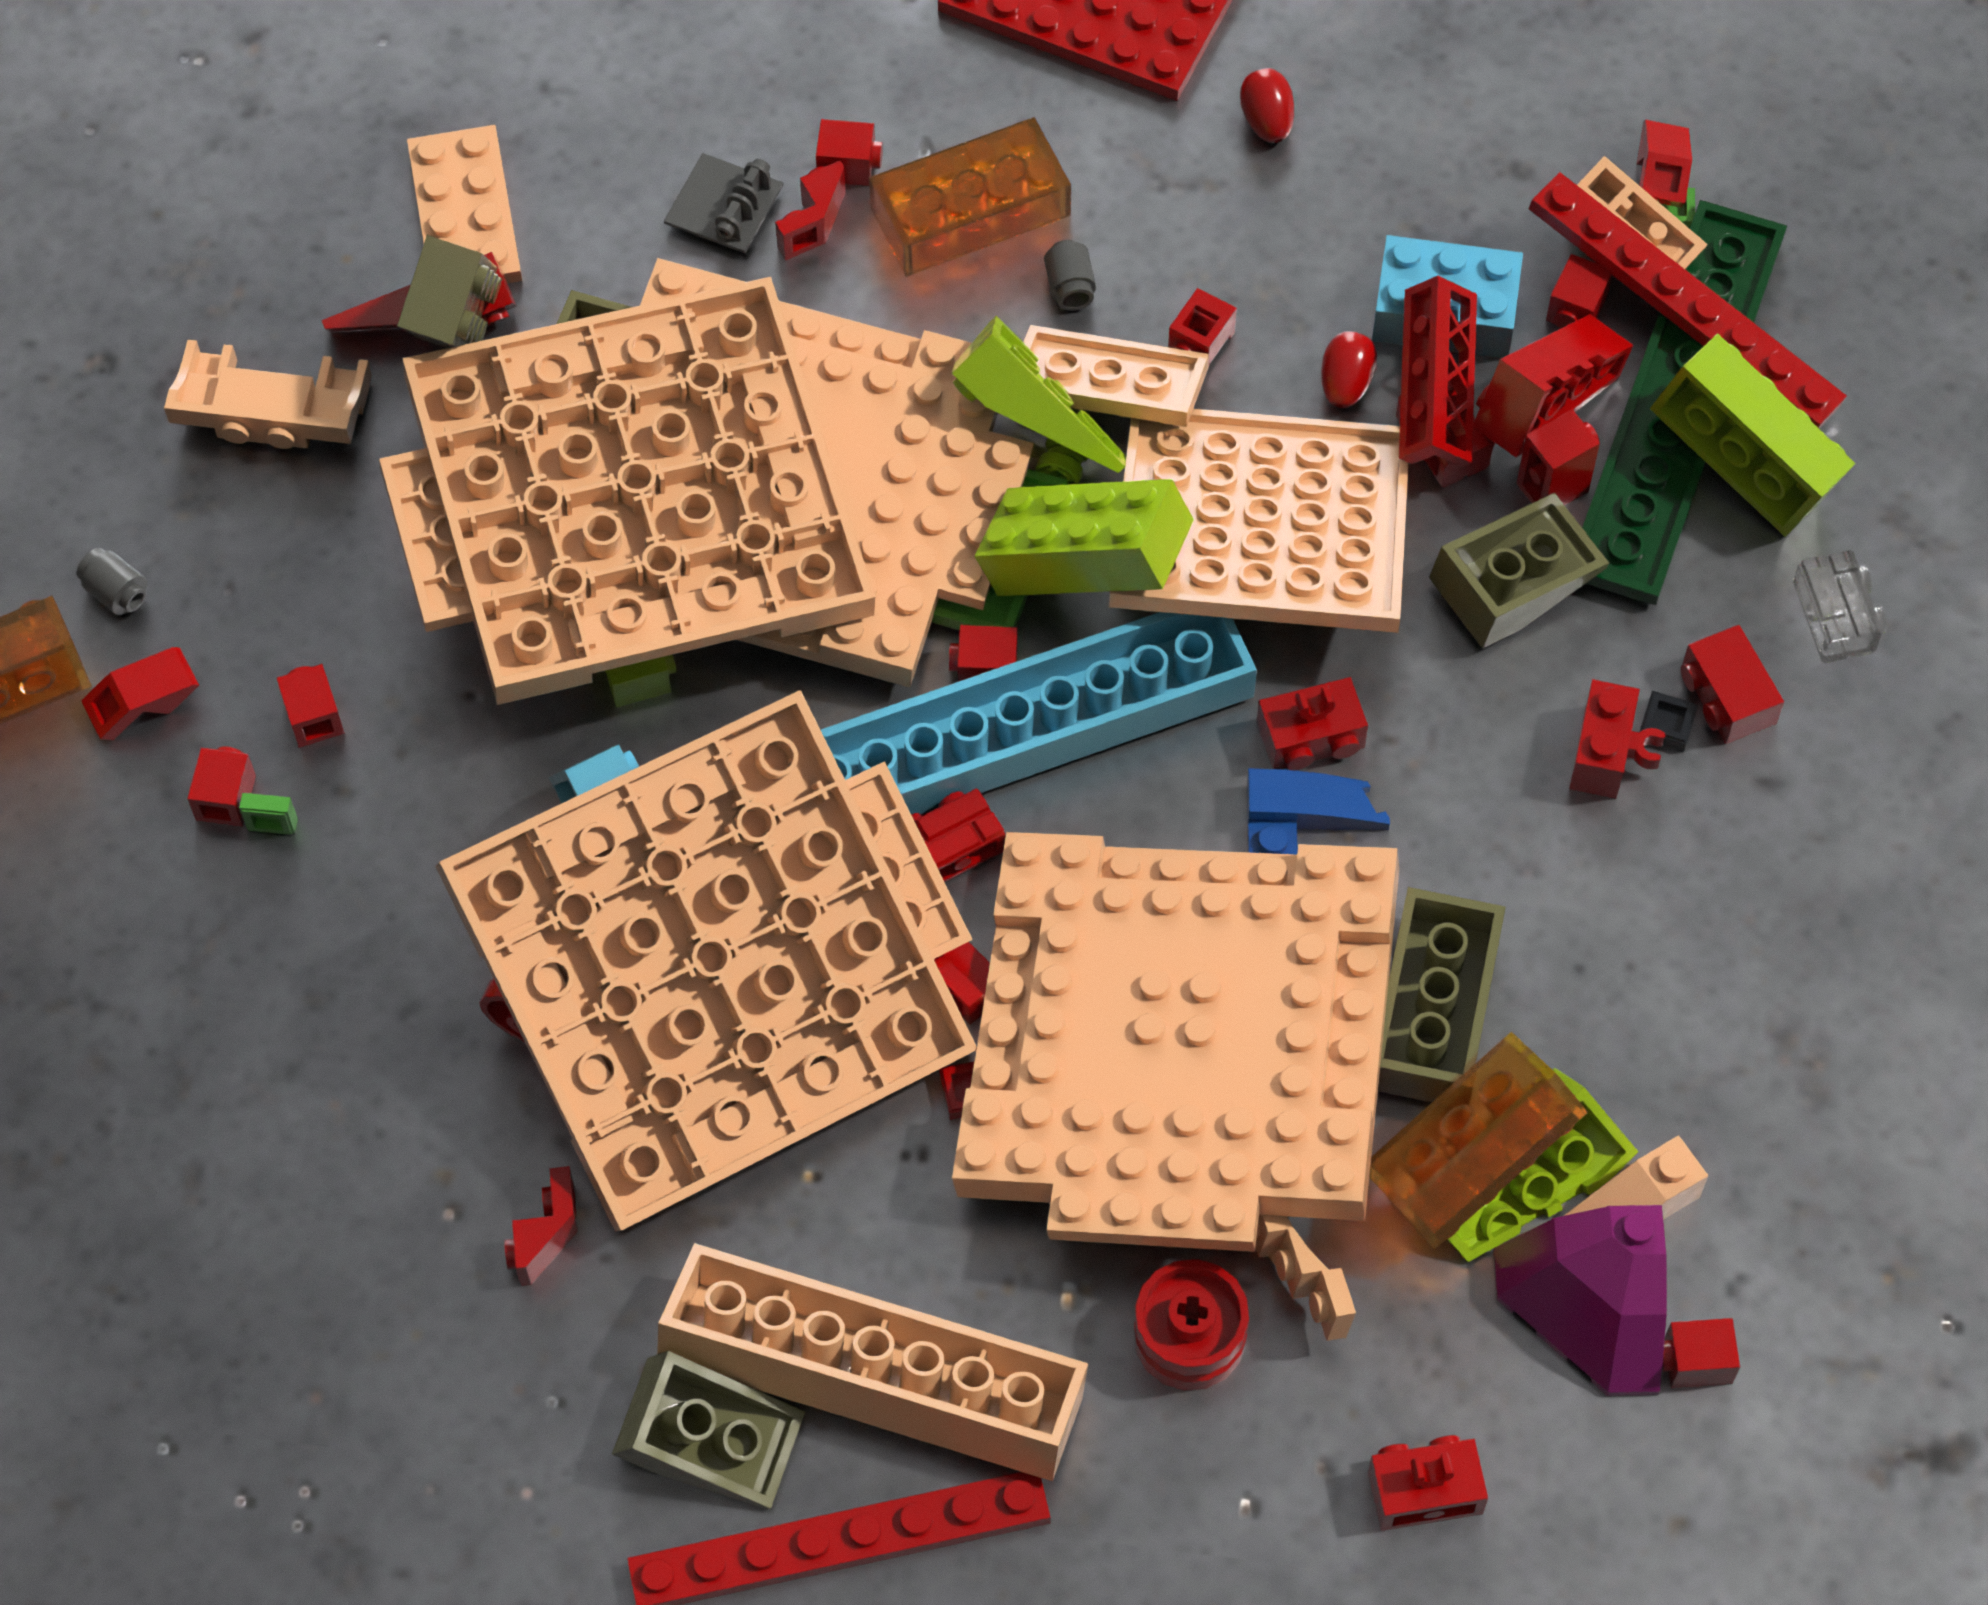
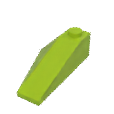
[952,316,1126,473]
[1435,1068,1639,1262]

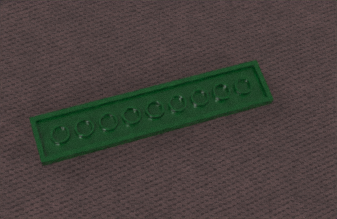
[1582,200,1787,606]

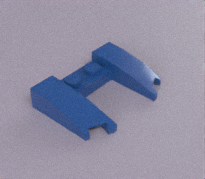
[1247,768,1390,855]

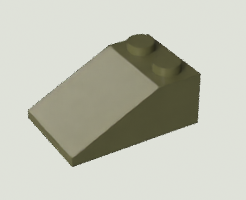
[1429,493,1609,649]
[612,1351,805,1510]

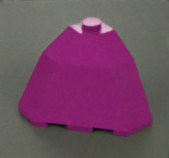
[1493,1205,1667,1396]

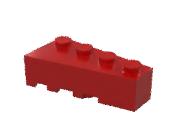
[1472,314,1633,458]

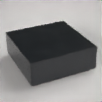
[1639,691,1698,752]

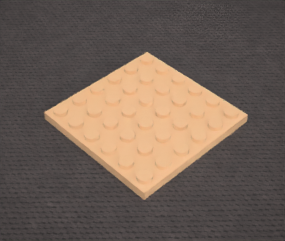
[1109,409,1408,633]

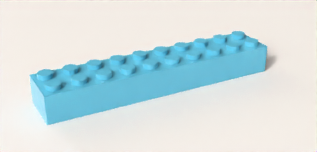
[821,612,1257,814]

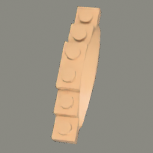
[1255,1215,1356,1341]

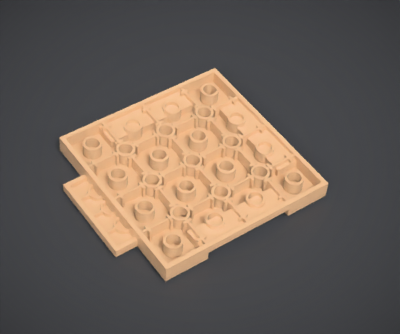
[640,258,1034,687]
[379,277,876,705]
[435,690,977,1232]
[952,832,1400,1252]

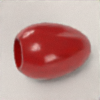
[1240,68,1294,143]
[1321,331,1377,408]

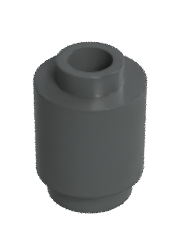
[1044,240,1096,311]
[76,548,147,615]

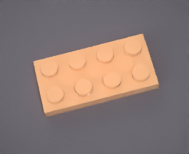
[407,125,522,283]
[1024,325,1209,427]

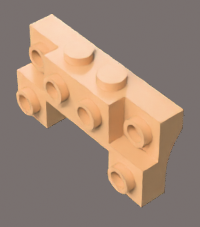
[164,340,372,449]

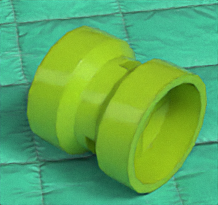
[1035,438,1089,485]

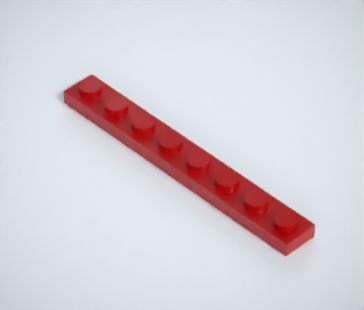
[1528,172,1847,429]
[627,1472,1051,1605]

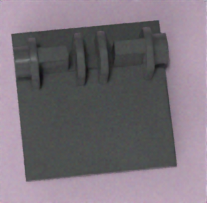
[664,153,784,253]

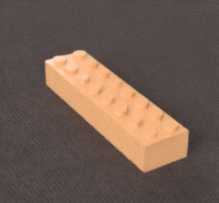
[657,1243,1088,1481]

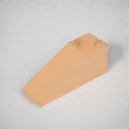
[1577,156,1708,269]
[1564,1135,1709,1220]

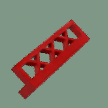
[1399,275,1477,467]

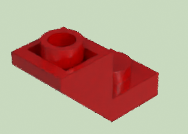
[1636,119,1692,208]
[775,161,846,261]
[81,647,200,740]
[504,1166,578,1286]

